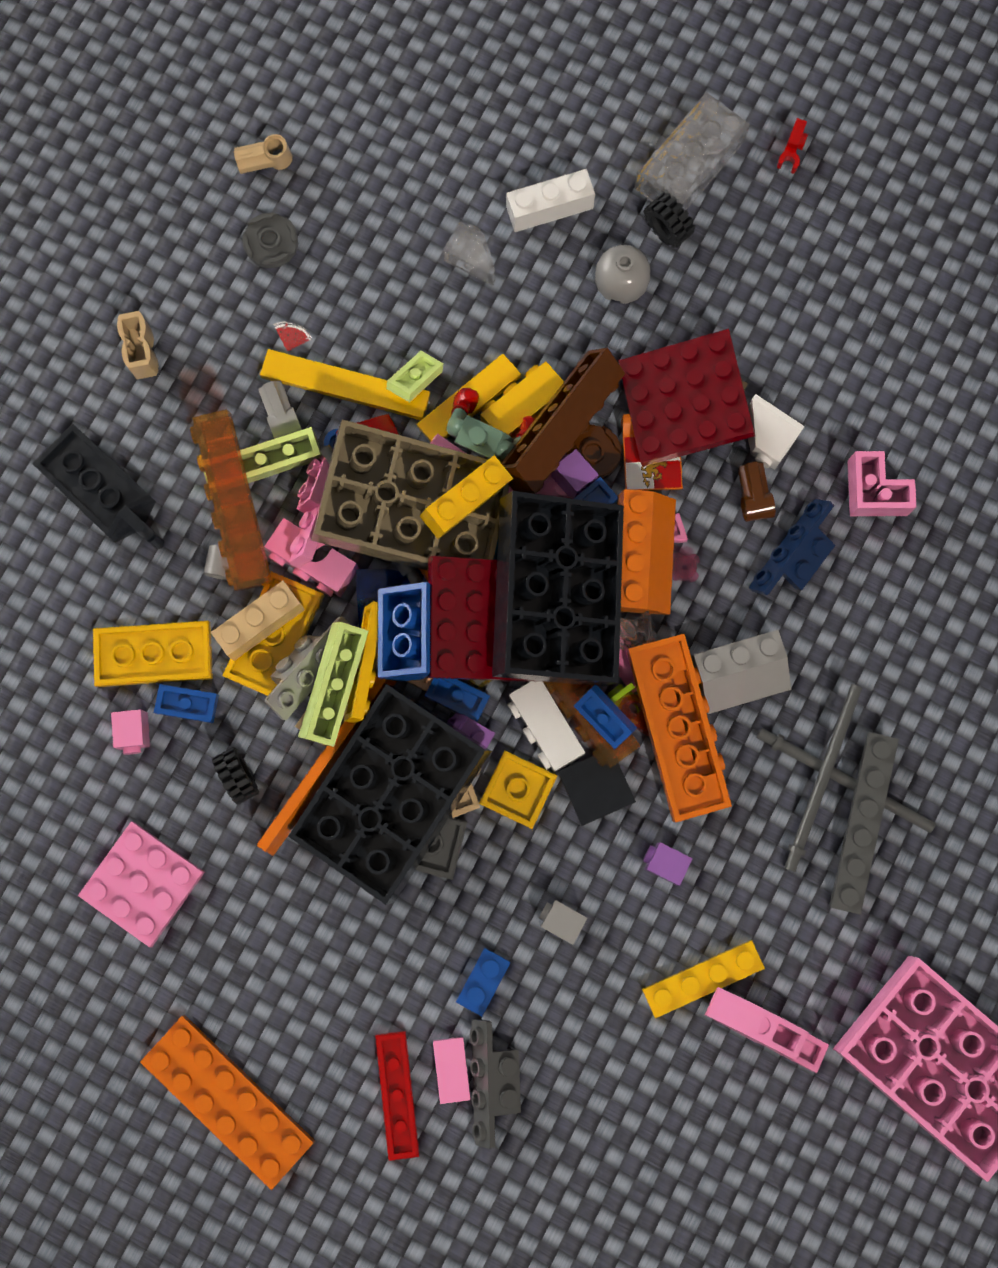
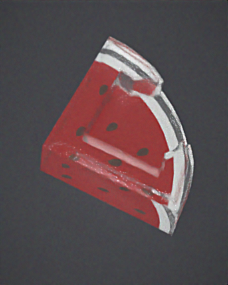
[273,321,312,351]

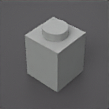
[539,900,587,945]

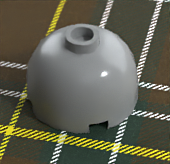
[595,245,651,304]

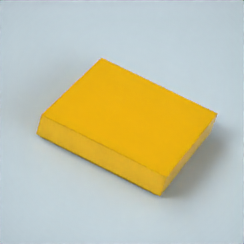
[479,750,558,829]

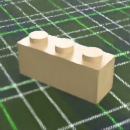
[210,581,305,661]

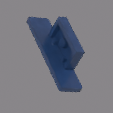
[749,499,836,595]

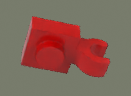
[777,118,808,174]

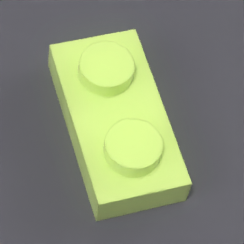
[386,351,444,402]

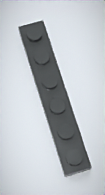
[829,732,899,915]

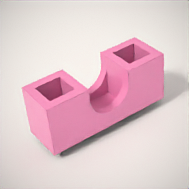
[264,518,359,598]

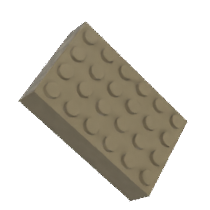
[311,419,509,571]

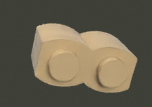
[117,311,159,380]

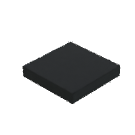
[558,748,636,826]

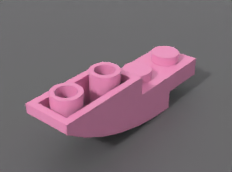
[289,455,329,569]
[705,987,829,1073]

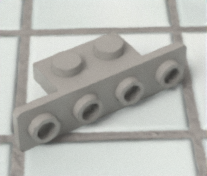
[265,616,350,720]

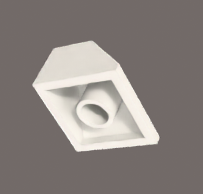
[748,394,805,470]

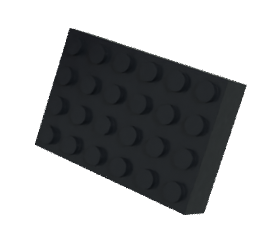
[492,491,624,687]
[288,684,492,905]

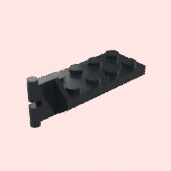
[32,424,164,549]

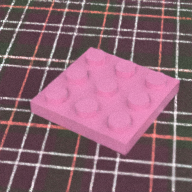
[78,821,205,947]

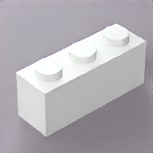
[506,169,595,232]
[507,681,585,773]

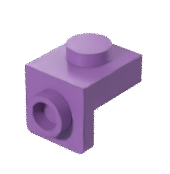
[448,713,495,747]

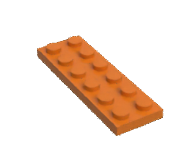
[140,1015,315,1190]

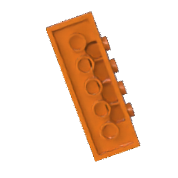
[626,633,732,823]

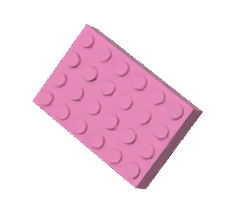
[833,956,998,1182]

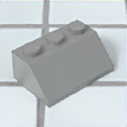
[691,630,791,715]

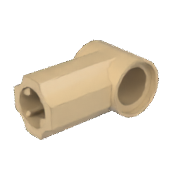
[234,134,292,174]

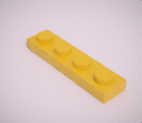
[344,601,378,723]
[642,940,765,1019]

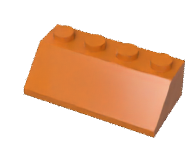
[617,489,676,615]

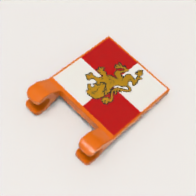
[621,414,683,491]

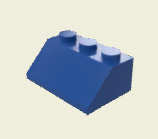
[378,582,430,682]

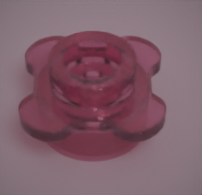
[672,552,700,582]

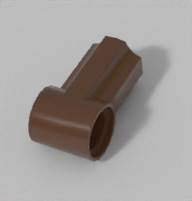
[738,462,776,522]

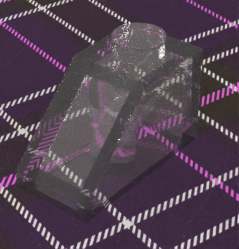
[443,222,496,286]

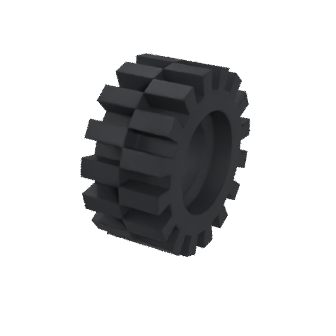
[643,193,695,248]
[212,747,259,805]

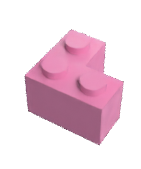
[847,451,916,516]

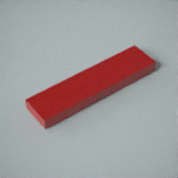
[375,1030,420,1161]

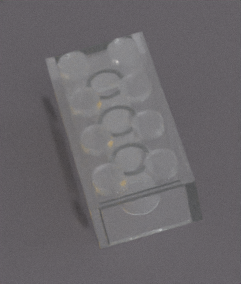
[634,92,750,211]

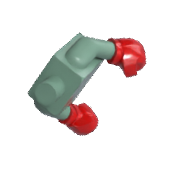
[447,388,535,463]

